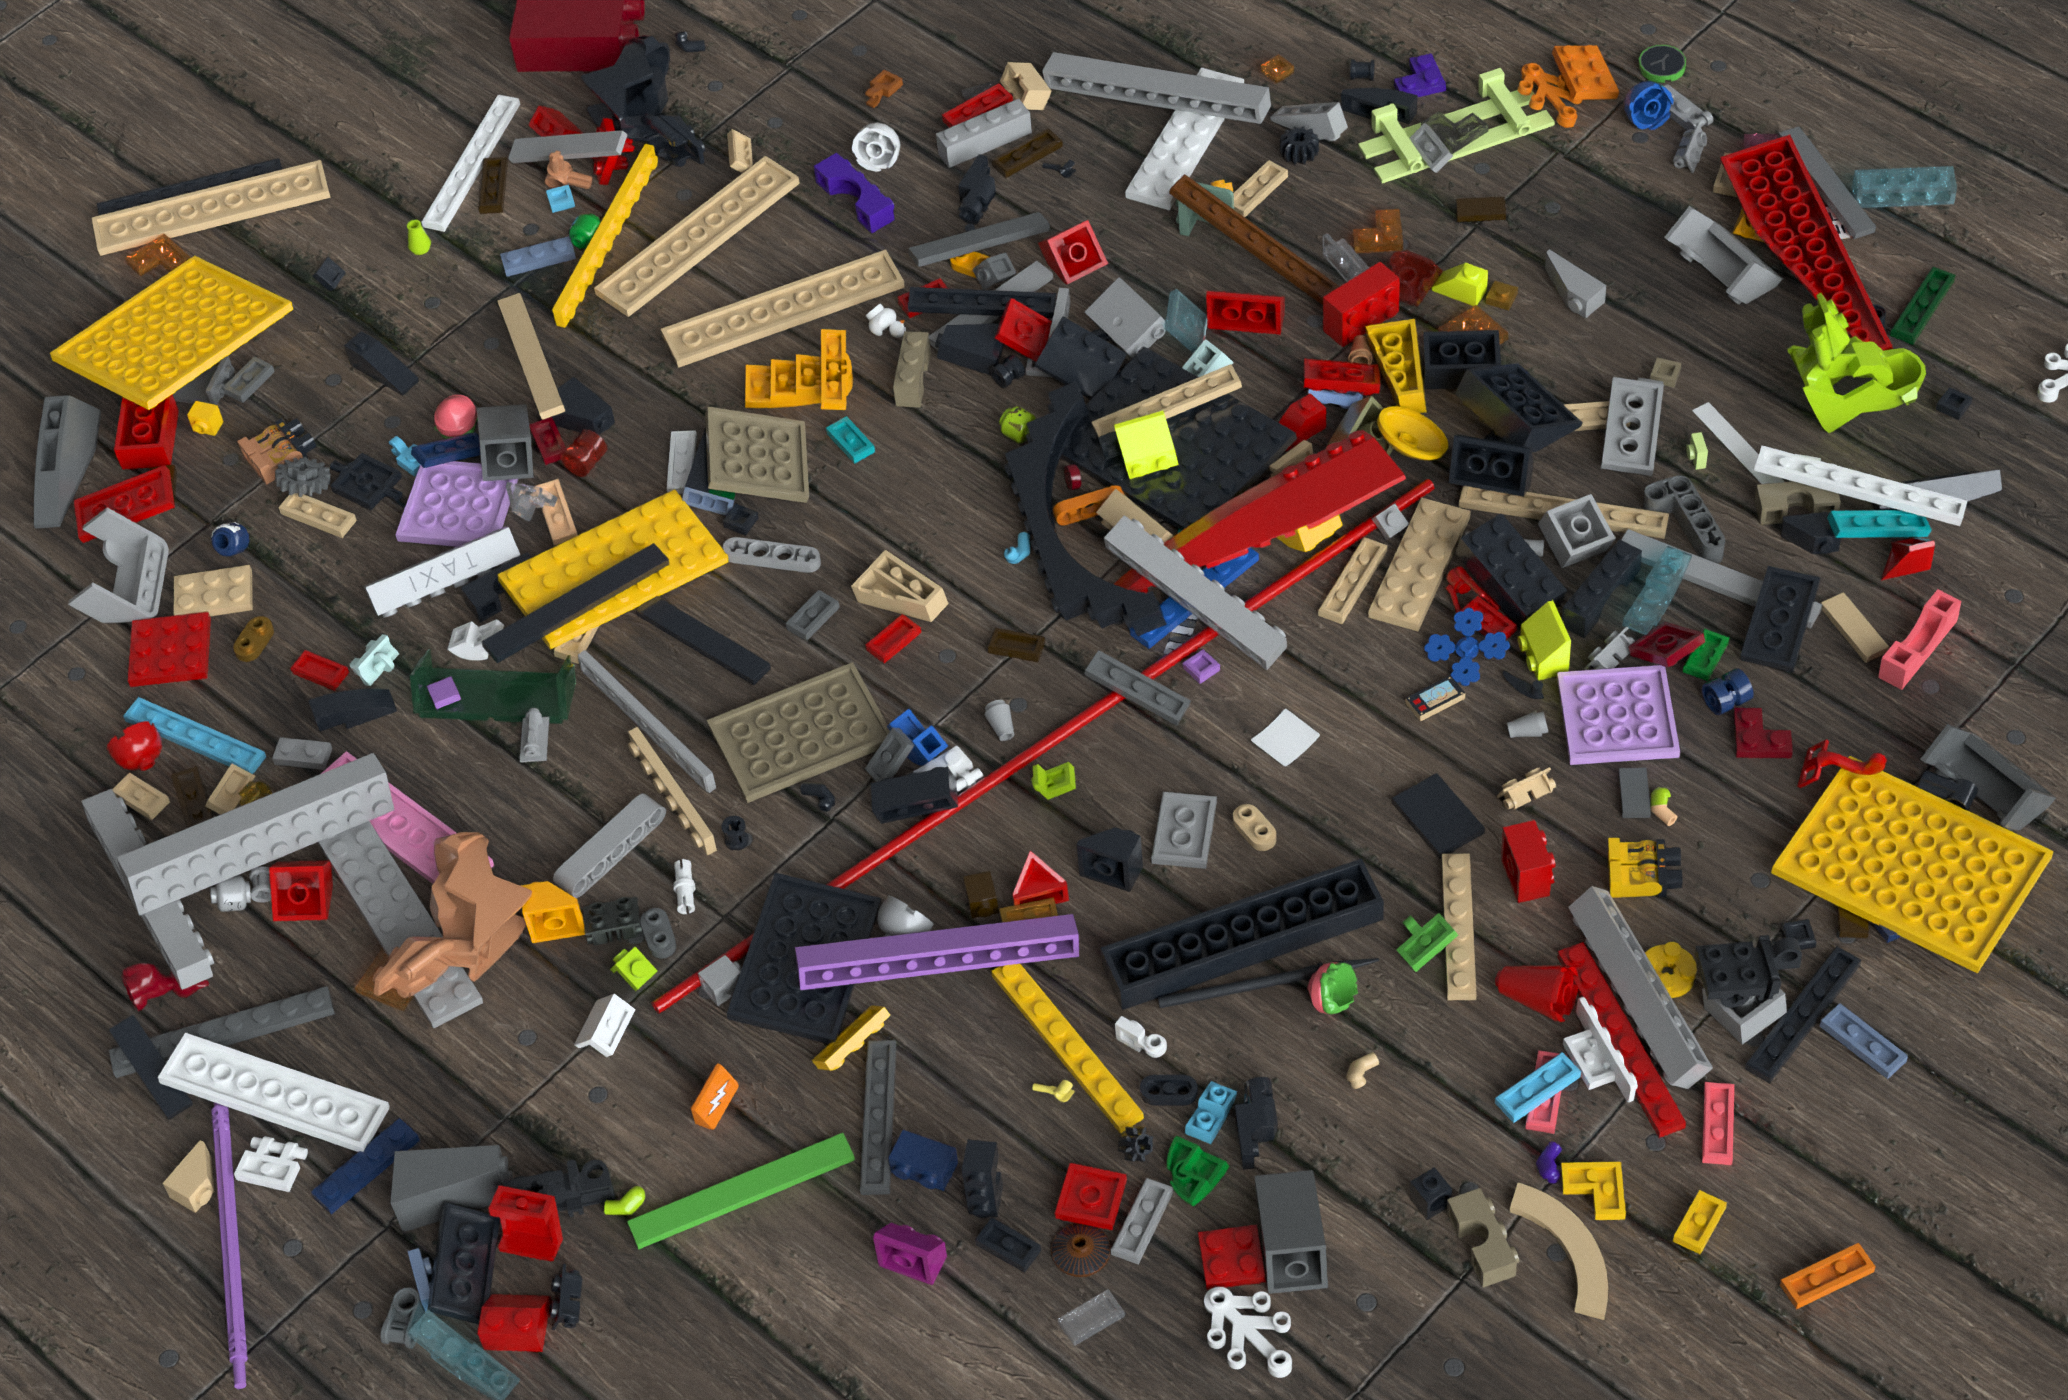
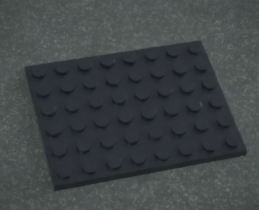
[1060,347,1297,530]

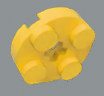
[1645,942,1697,998]

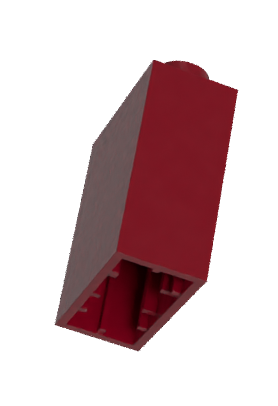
[509,0,645,72]

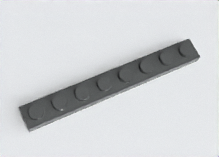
[109,986,335,1078]

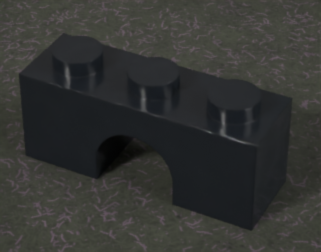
[461,552,532,623]
[962,1139,1003,1218]

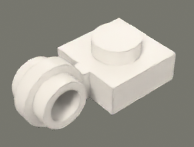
[1115,1016,1167,1058]

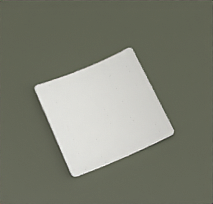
[1251,709,1320,766]

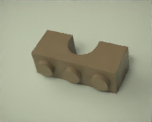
[893,331,931,408]
[1754,481,1841,525]
[1447,1188,1519,1288]

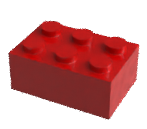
[1323,262,1400,348]
[114,394,179,470]

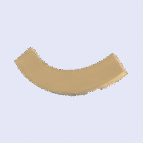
[1510,1183,1608,1320]

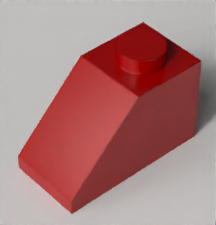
[1278,393,1326,451]

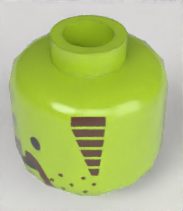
[999,406,1036,444]

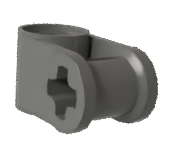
[381,1288,425,1349]

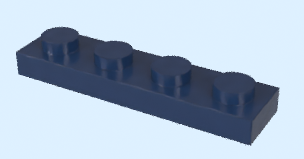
[311,1118,420,1214]

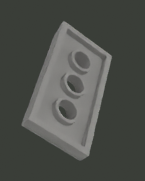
[1601,377,1664,476]

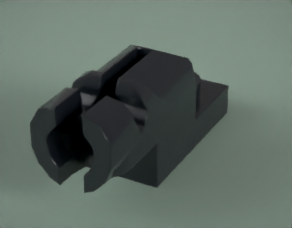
[958,154,996,225]
[1235,1077,1278,1170]

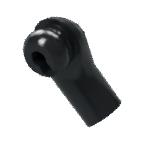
[675,31,706,52]
[800,782,835,812]

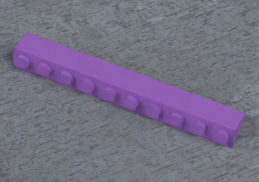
[795,914,1079,990]

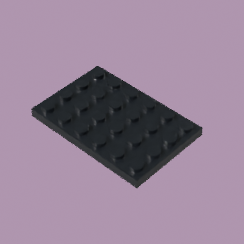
[727,873,881,1044]

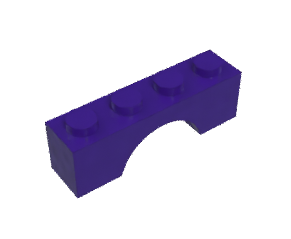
[814,153,895,233]

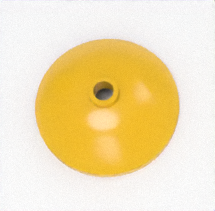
[1377,406,1448,461]

